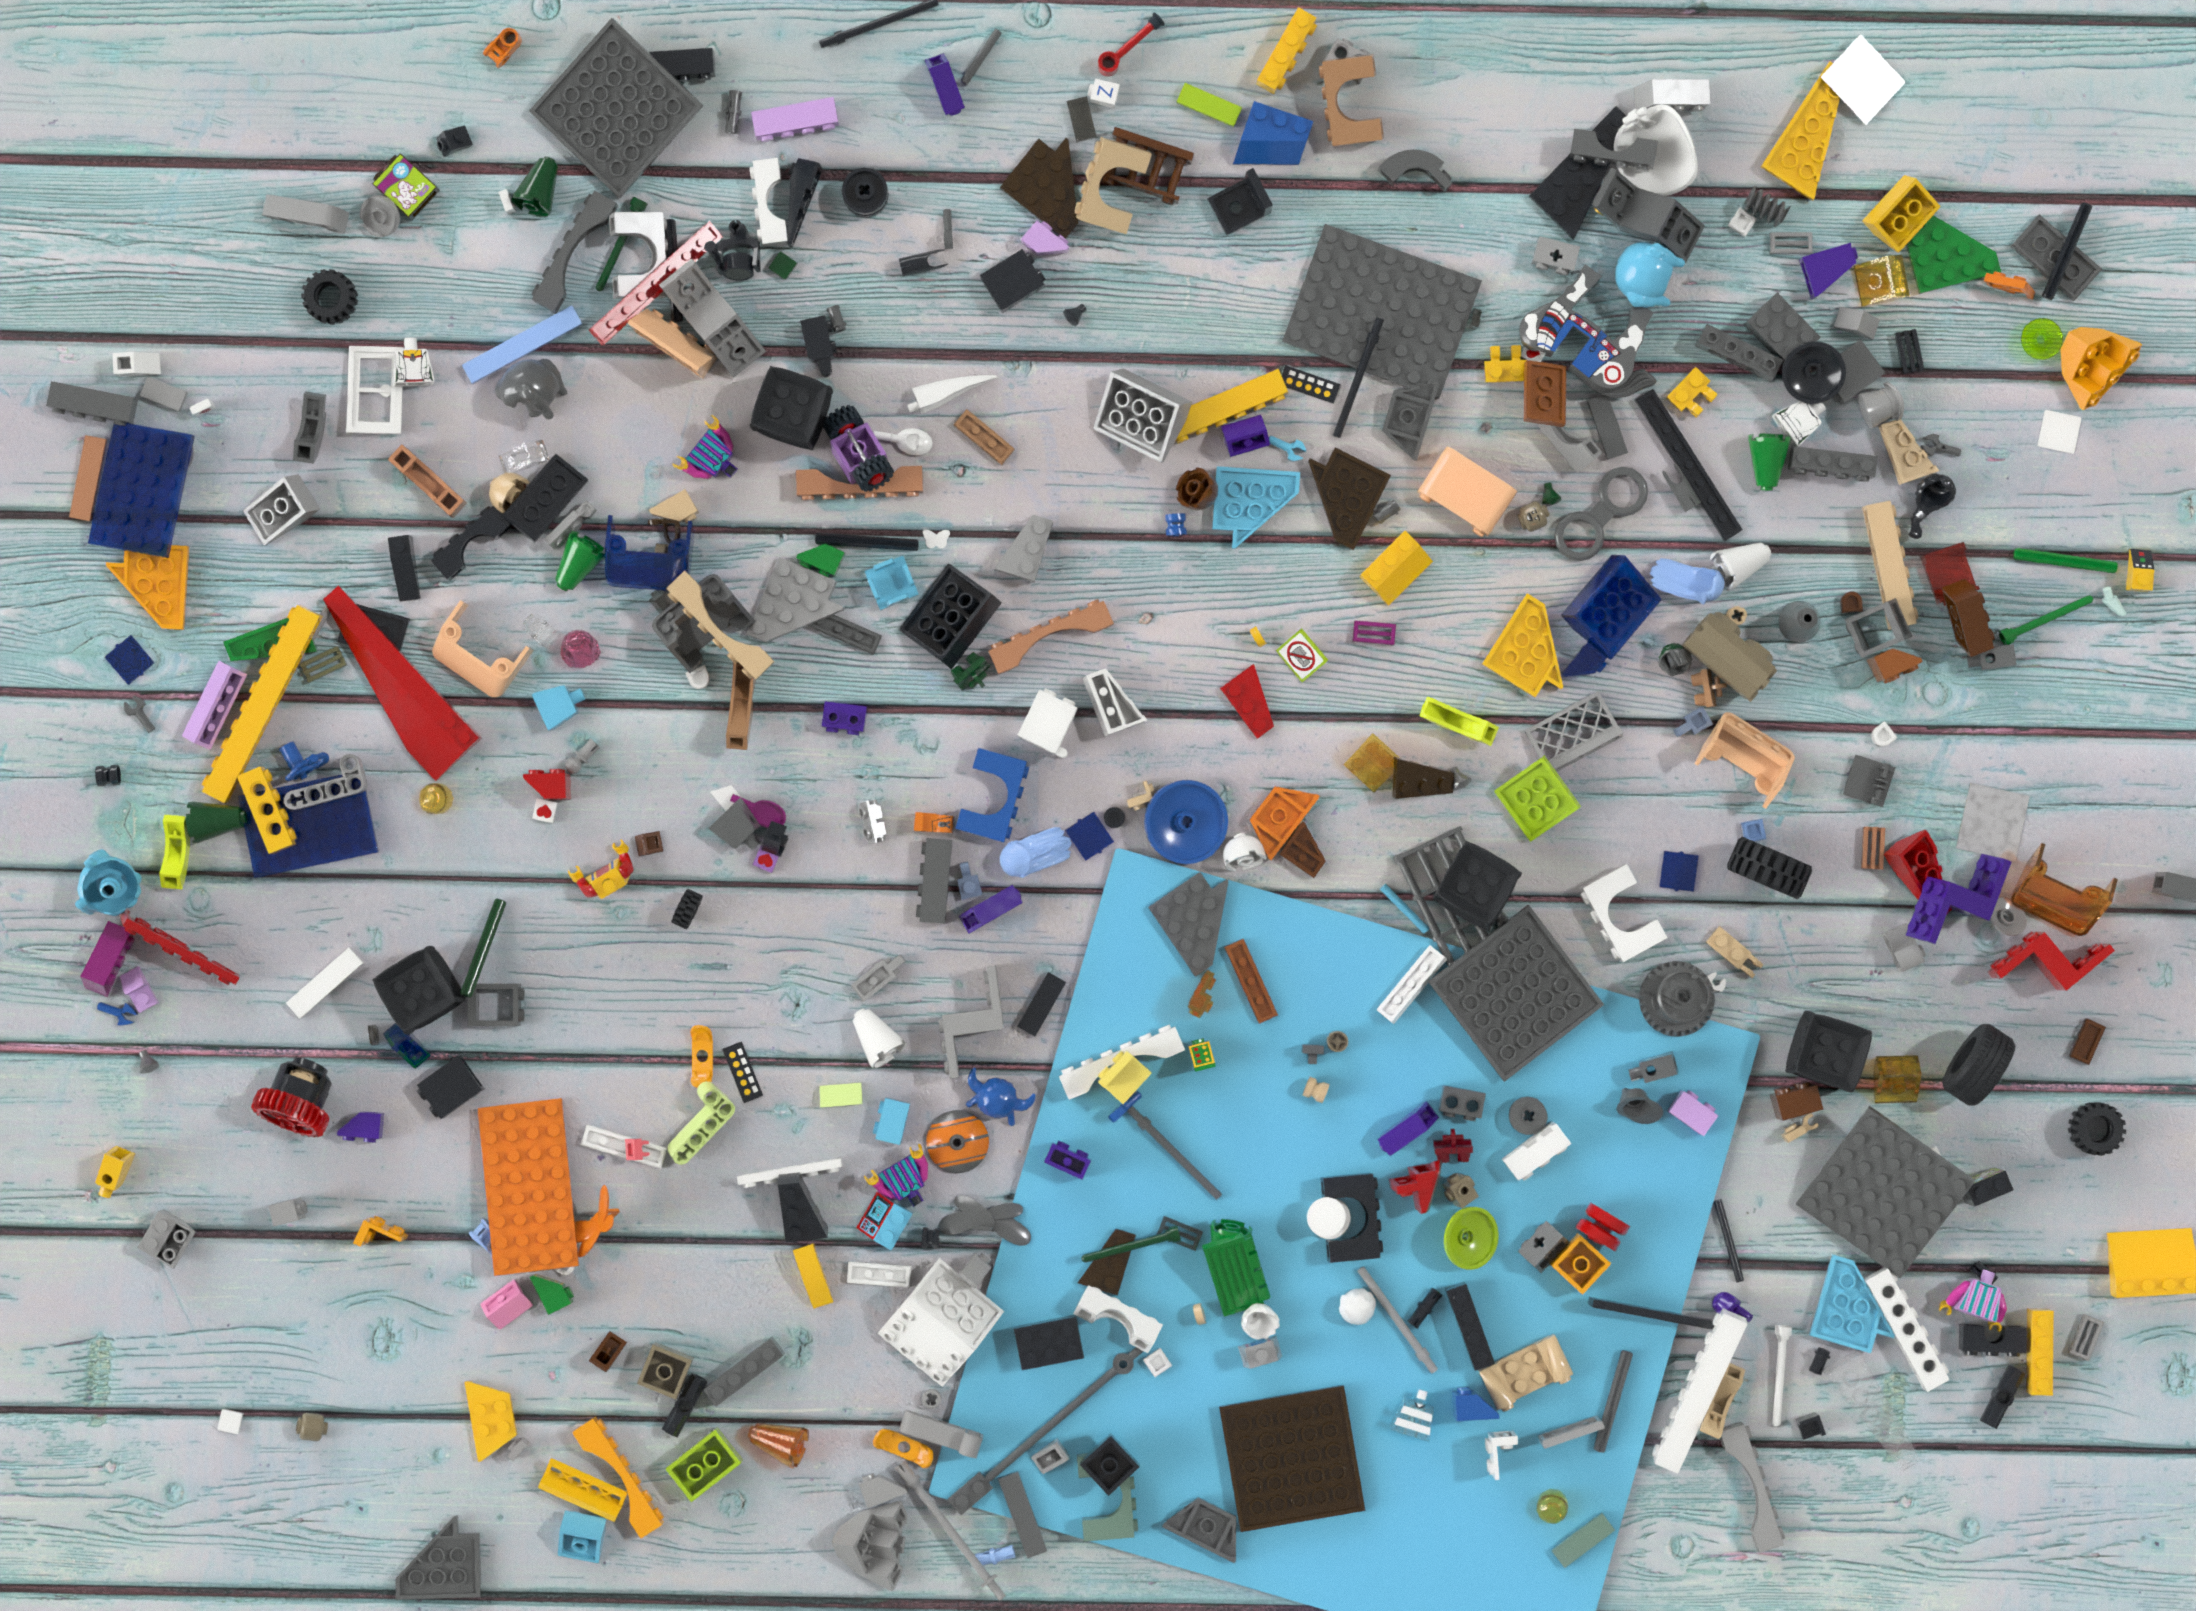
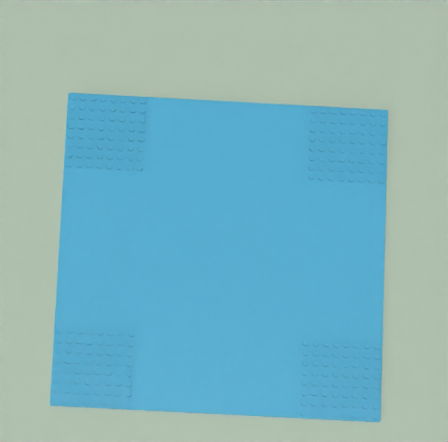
[929,848,1760,1611]

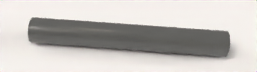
[961,29,1002,85]

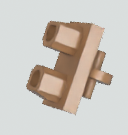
[1691,669,1727,707]

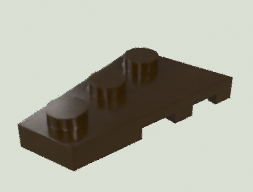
[1392,757,1454,799]
[1077,1228,1136,1295]

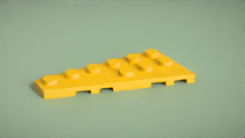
[1761,61,1840,201]

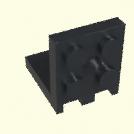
[1207,168,1273,236]

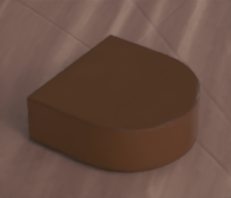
[1840,591,1863,613]

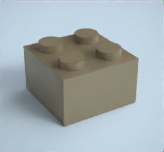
[637,1342,694,1400]

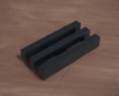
[1894,329,1924,374]

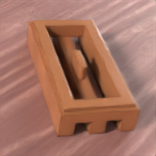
[1861,826,1885,870]

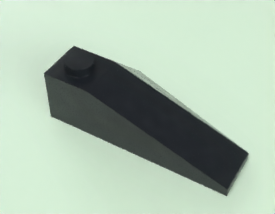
[787,158,823,248]

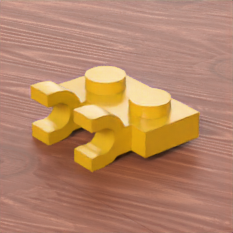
[1484,345,1527,383]
[1666,367,1718,418]

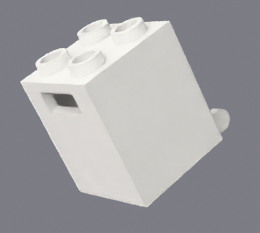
[1017,688,1078,758]

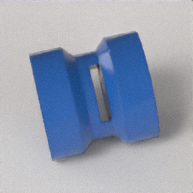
[1165,513,1187,536]

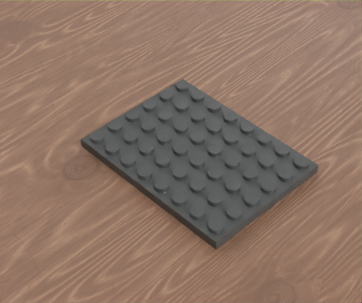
[1282,224,1482,399]

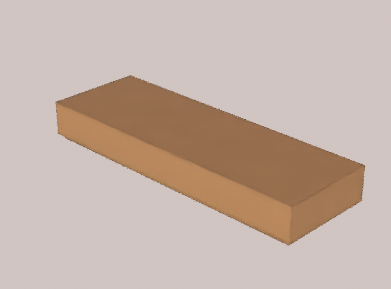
[954,409,1015,465]

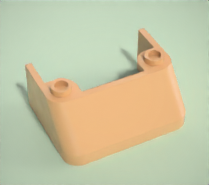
[432,600,534,698]
[1694,712,1795,809]

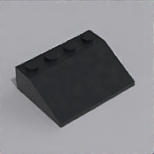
[898,563,1002,669]

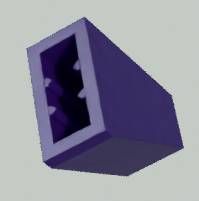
[924,53,965,116]
[1799,243,1858,300]
[959,885,1023,934]
[1377,1101,1439,1156]

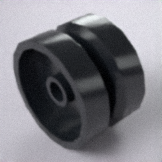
[841,167,889,218]

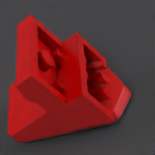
[1389,1160,1442,1214]

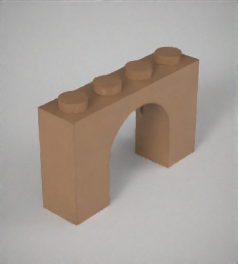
[1319,54,1384,146]

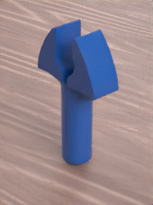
[97,1002,138,1025]
[1108,1091,1142,1123]

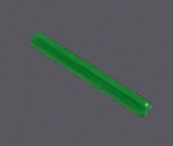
[2013,548,2118,573]

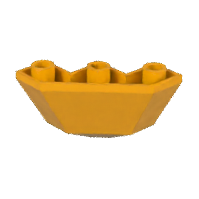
[2061,327,2142,410]

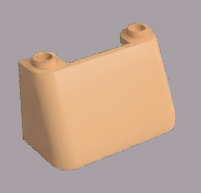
[1417,446,1517,537]

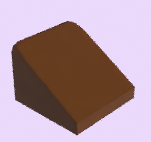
[635,831,663,856]

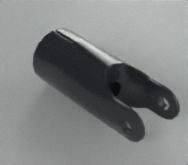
[899,249,948,277]

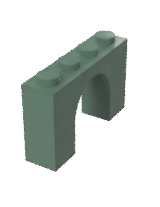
[1077,1453,1138,1542]

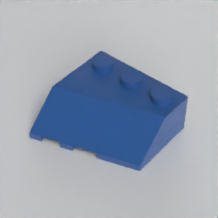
[1233,101,1313,165]

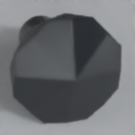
[1063,304,1087,327]

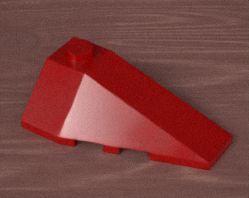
[1883,830,1952,914]

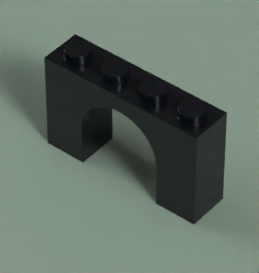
[1320,1173,1383,1263]

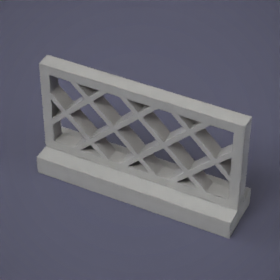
[1525,691,1623,772]

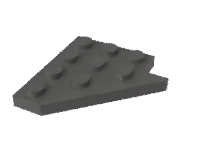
[1148,872,1228,977]
[395,1515,481,1600]

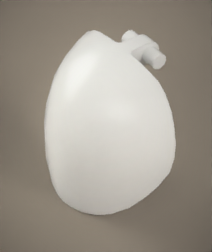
[1614,105,1698,196]

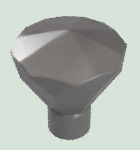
[1450,766,1471,790]
[139,1050,159,1074]

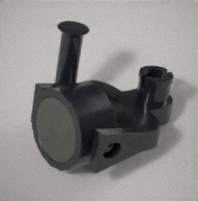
[704,220,761,281]

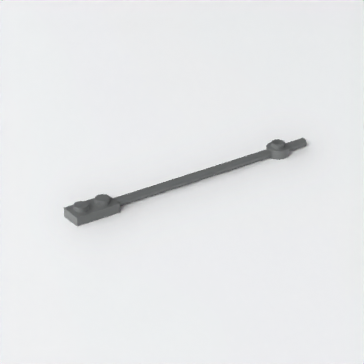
[947,1347,1144,1515]

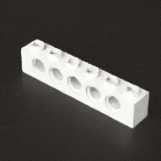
[1864,1267,1949,1392]

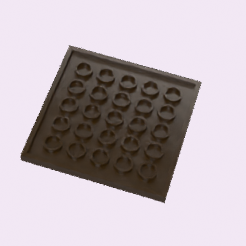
[1219,1385,1366,1532]

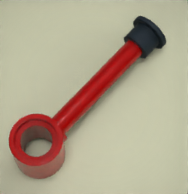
[1098,12,1165,77]

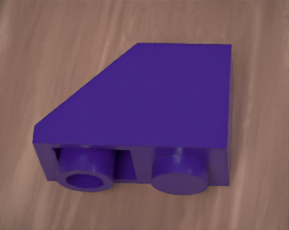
[337,1111,384,1143]

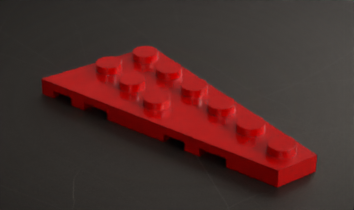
[120,909,240,985]

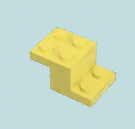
[1098,1050,1152,1104]

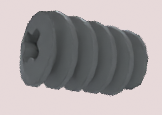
[1744,186,1791,228]

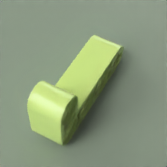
[667,1081,735,1165]

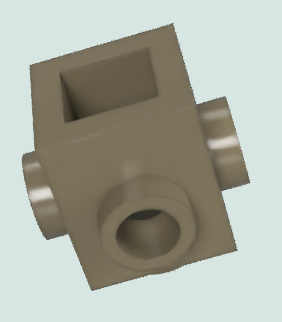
[1442,1173,1479,1208]

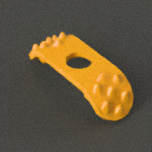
[690,1025,713,1088]
[873,1429,933,1468]

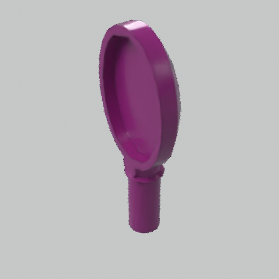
[730,794,786,828]

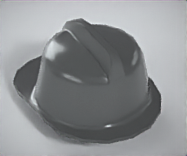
[1616,1088,1663,1124]

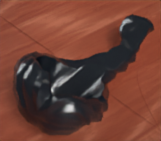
[1908,473,1956,539]

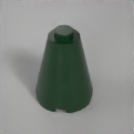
[511,156,558,218]
[186,801,247,844]

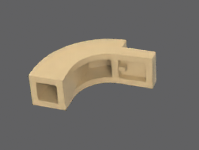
[1699,1363,1745,1439]

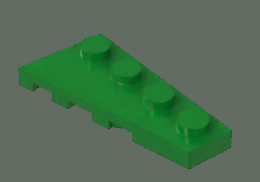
[223,618,318,661]

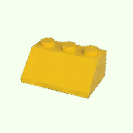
[1862,175,1941,253]
[1359,531,1433,606]

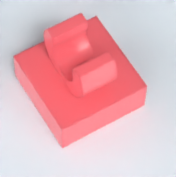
[625,1138,650,1160]

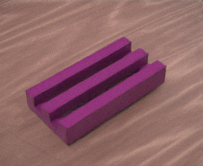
[1352,620,1396,645]

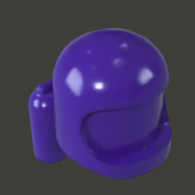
[1712,1292,1753,1322]

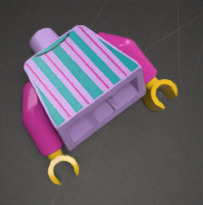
[1939,1270,2007,1332]

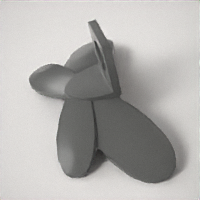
[939,1195,1031,1246]

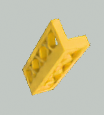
[538,1458,627,1522]

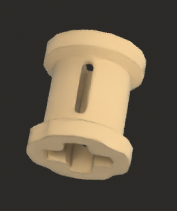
[1726,606,1747,625]

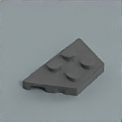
[1382,382,1440,461]
[1162,1497,1236,1563]

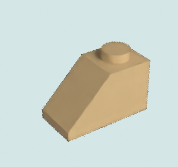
[649,489,699,524]

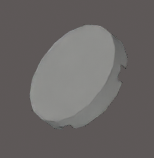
[360,195,400,237]

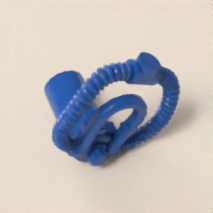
[279,741,329,781]

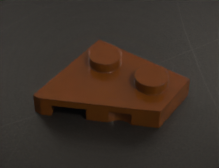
[1279,821,1326,878]

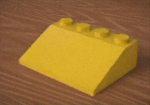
[2107,1228,2196,1298]

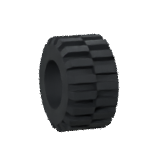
[301,269,358,325]
[2068,1102,2126,1156]

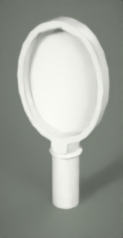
[874,428,932,456]

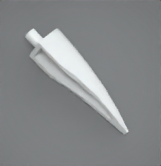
[907,375,997,414]

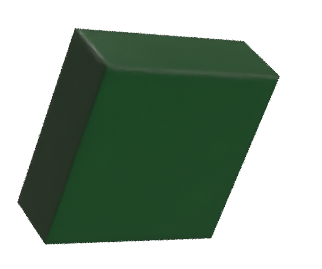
[768,251,798,281]

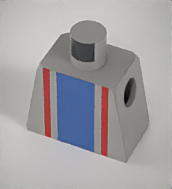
[1238,1336,1282,1369]

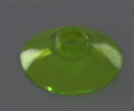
[2021,318,2063,360]

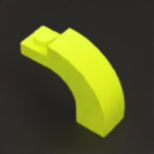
[159,815,190,890]

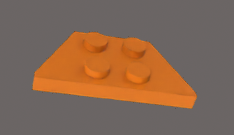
[1250,786,1320,860]

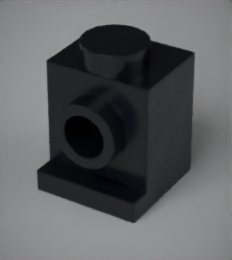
[761,821,789,857]

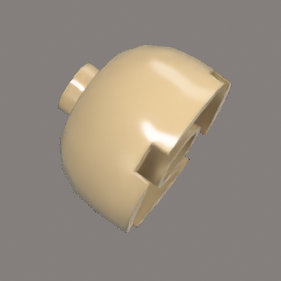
[489,472,530,514]

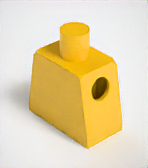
[95,1145,136,1198]

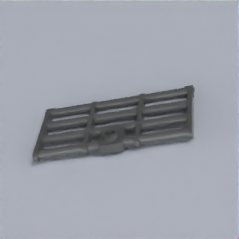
[1393,826,1505,966]

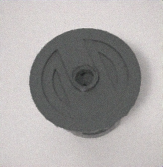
[1639,961,1715,1037]

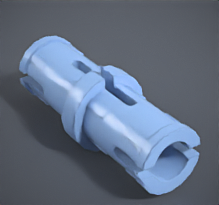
[974,1545,1016,1565]

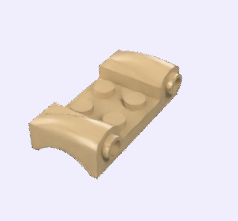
[1478,1334,1574,1412]

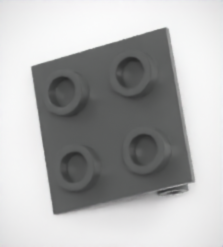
[1843,755,1896,807]

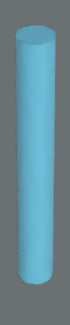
[1380,883,1429,934]

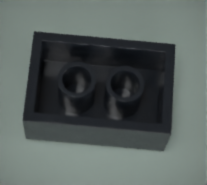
[1014,1315,1084,1370]

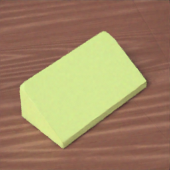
[819,1083,863,1107]

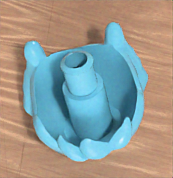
[1615,242,1685,308]
[75,849,142,916]

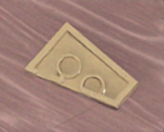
[1878,420,1939,485]

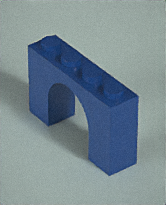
[955,748,1030,842]

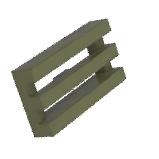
[300,646,347,683]

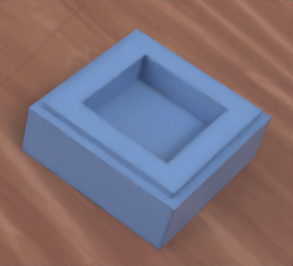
[1741,819,1766,841]

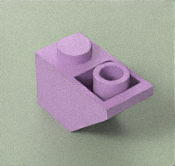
[1021,220,1069,256]

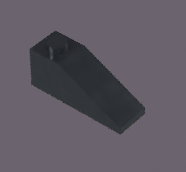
[388,535,421,602]

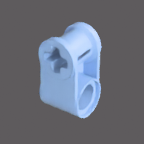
[469,1218,492,1255]

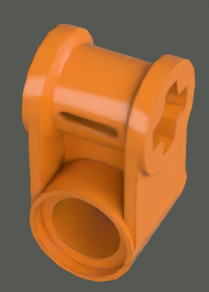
[483,28,522,68]

